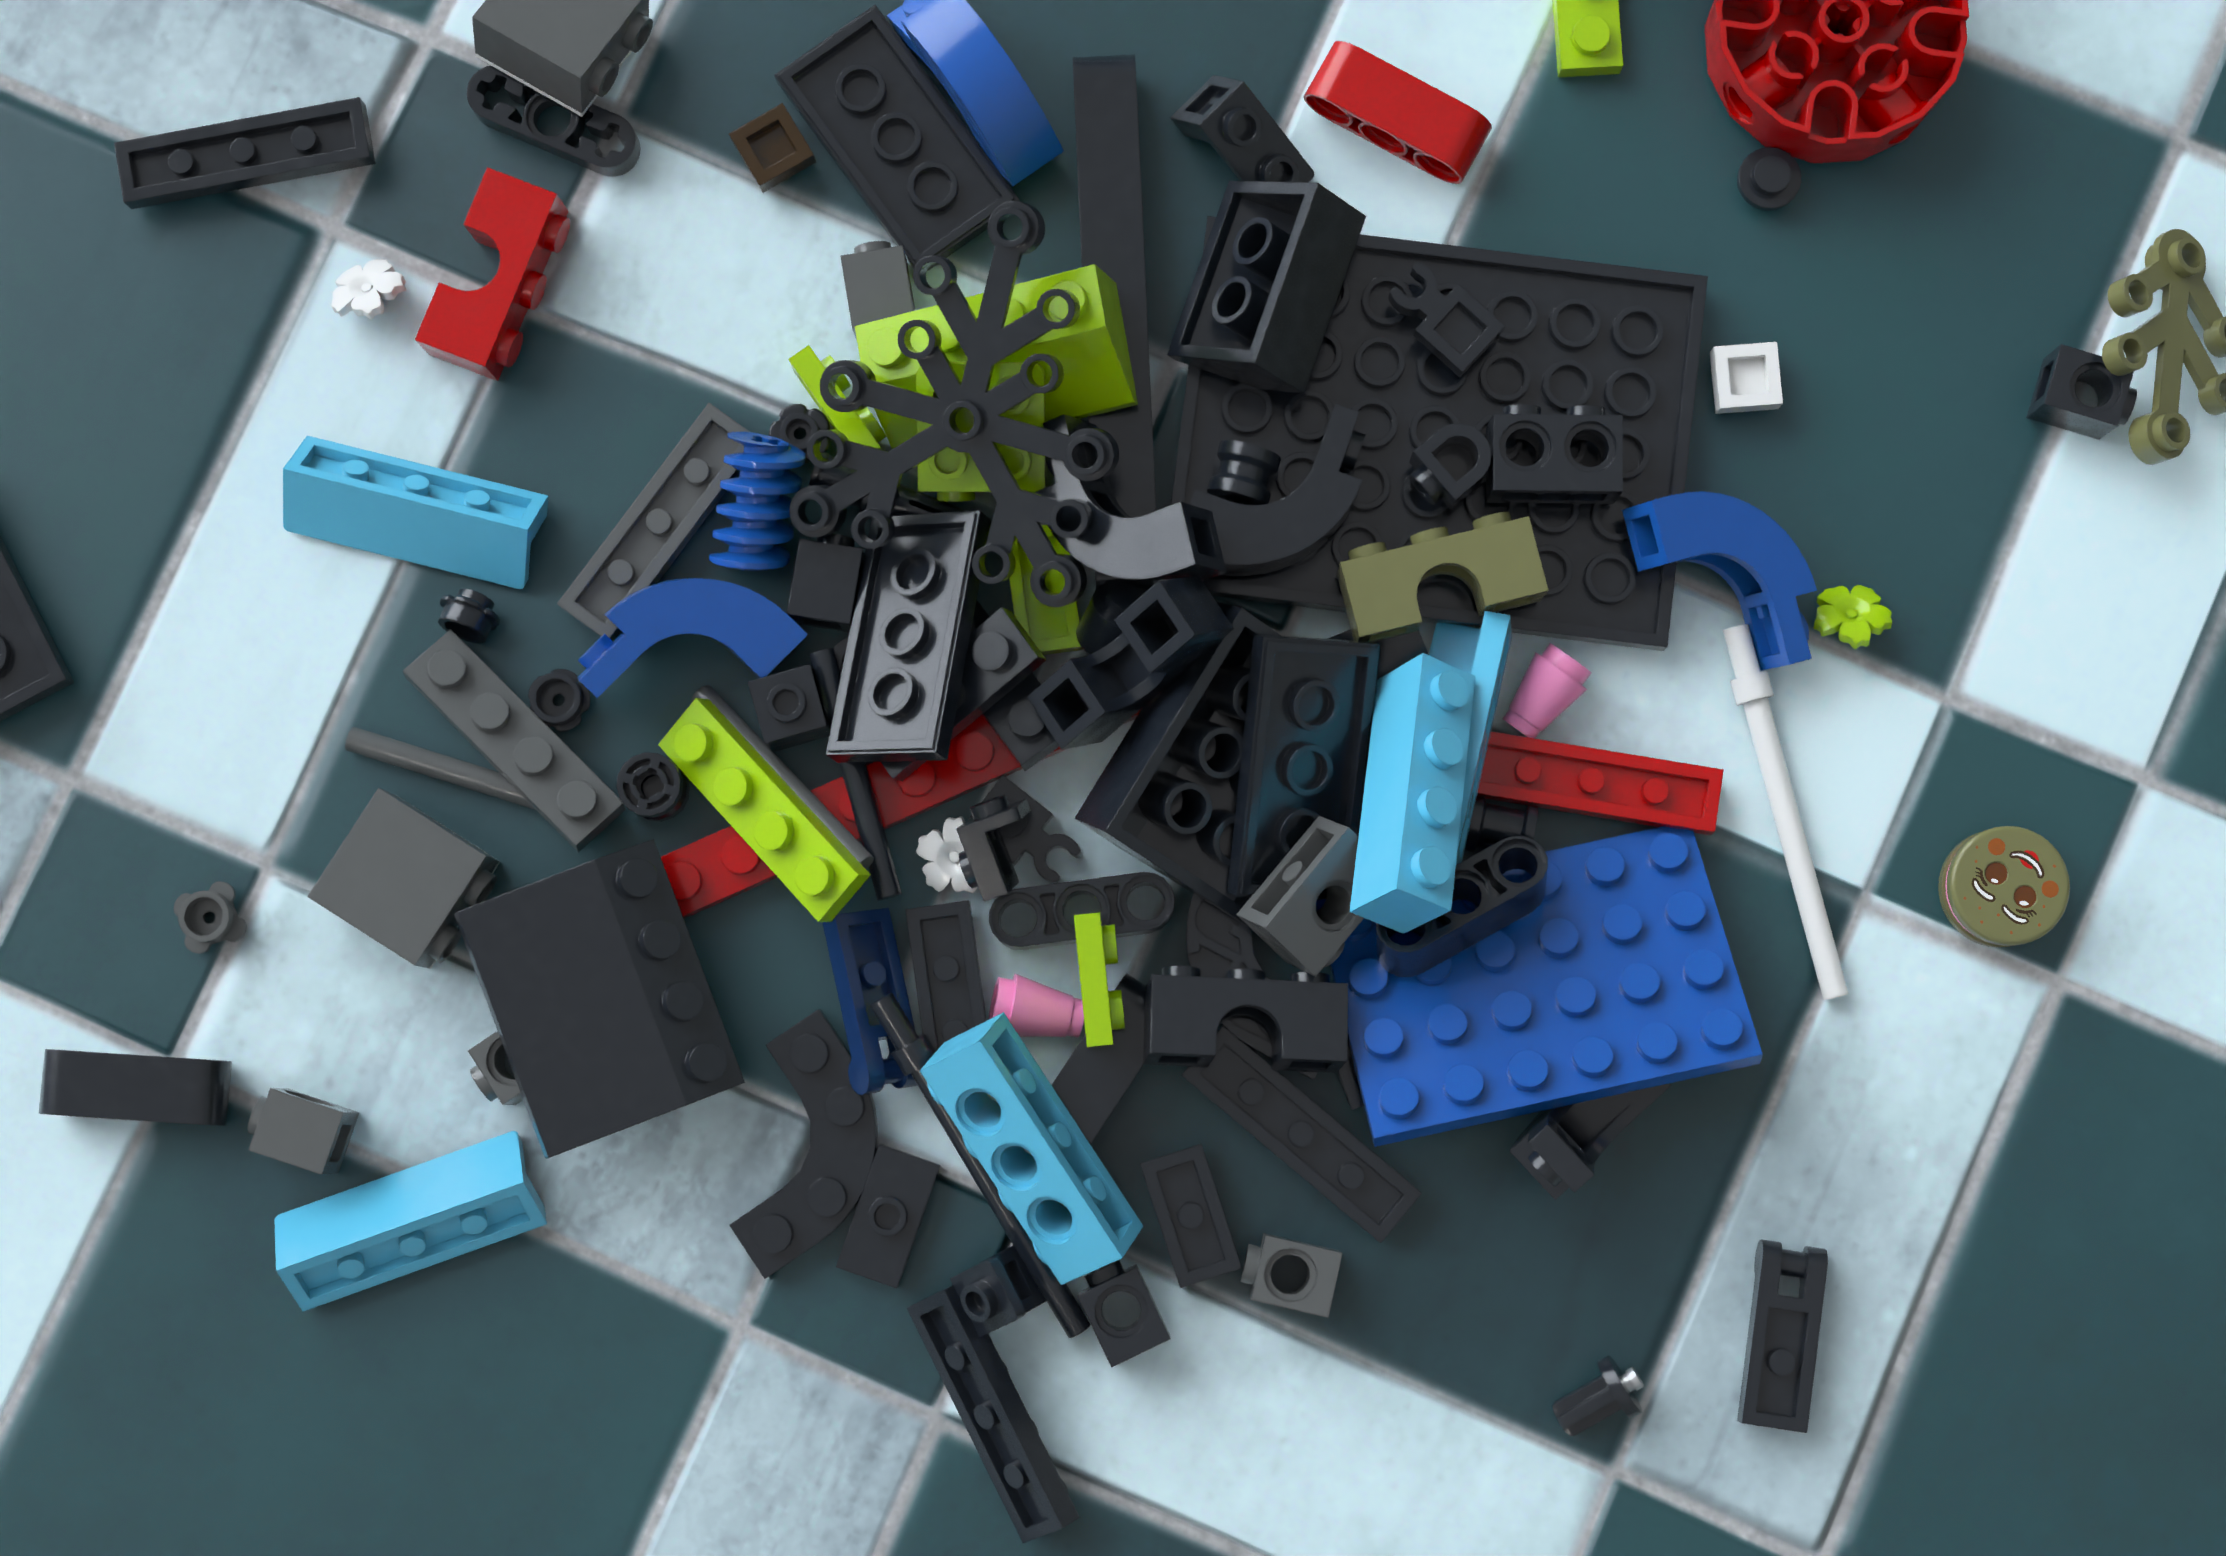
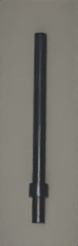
[870,992,1091,1338]

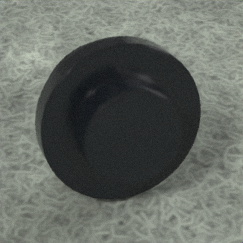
[1737,147,1801,211]

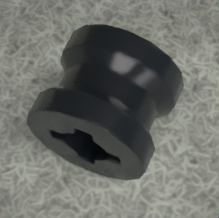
[1207,440,1281,505]

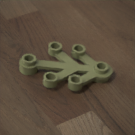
[2102,229,2226,465]

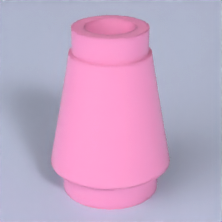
[1502,643,1591,739]
[988,974,1084,1038]

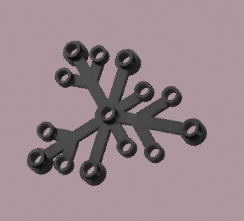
[790,201,1119,607]

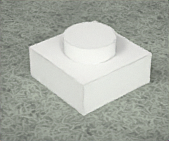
[1710,342,1783,414]

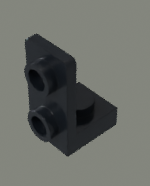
[1170,75,1314,183]

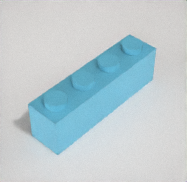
[1350,653,1475,934]

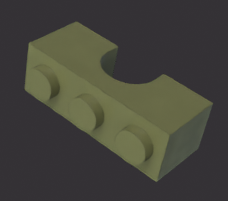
[1336,512,1549,642]

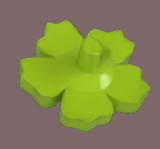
[1813,585,1892,649]

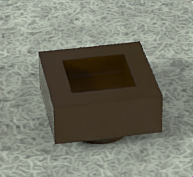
[729,103,816,193]

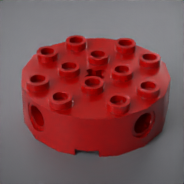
[1705,0,1969,163]

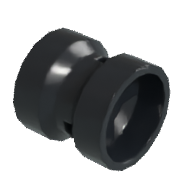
[616,752,690,822]

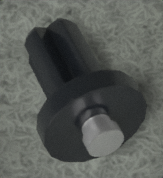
[1552,1355,1644,1436]

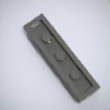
[557,403,749,641]
[403,629,626,853]

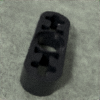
[467,66,640,177]

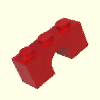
[415,167,570,381]

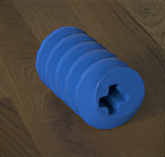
[709,432,806,571]

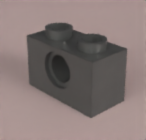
[1236,816,1364,977]

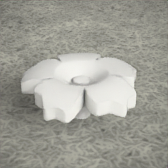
[331,259,406,320]
[916,816,978,893]

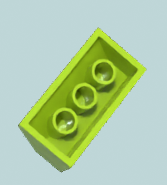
[855,264,1138,449]

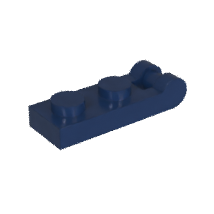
[822,908,917,1095]

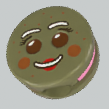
[1938,826,2070,948]

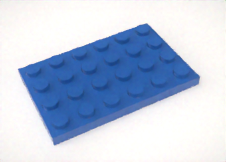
[1316,826,1763,1147]

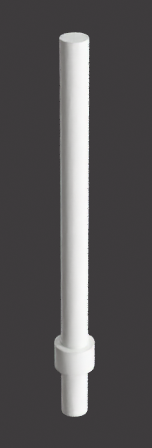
[1723,624,1849,1000]

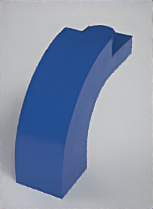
[887,0,1064,186]
[1622,491,1817,671]
[577,578,808,698]

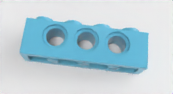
[920,1012,1143,1285]

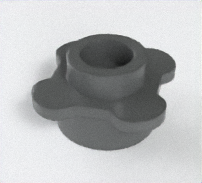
[174,881,247,954]

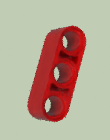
[1303,41,1492,184]

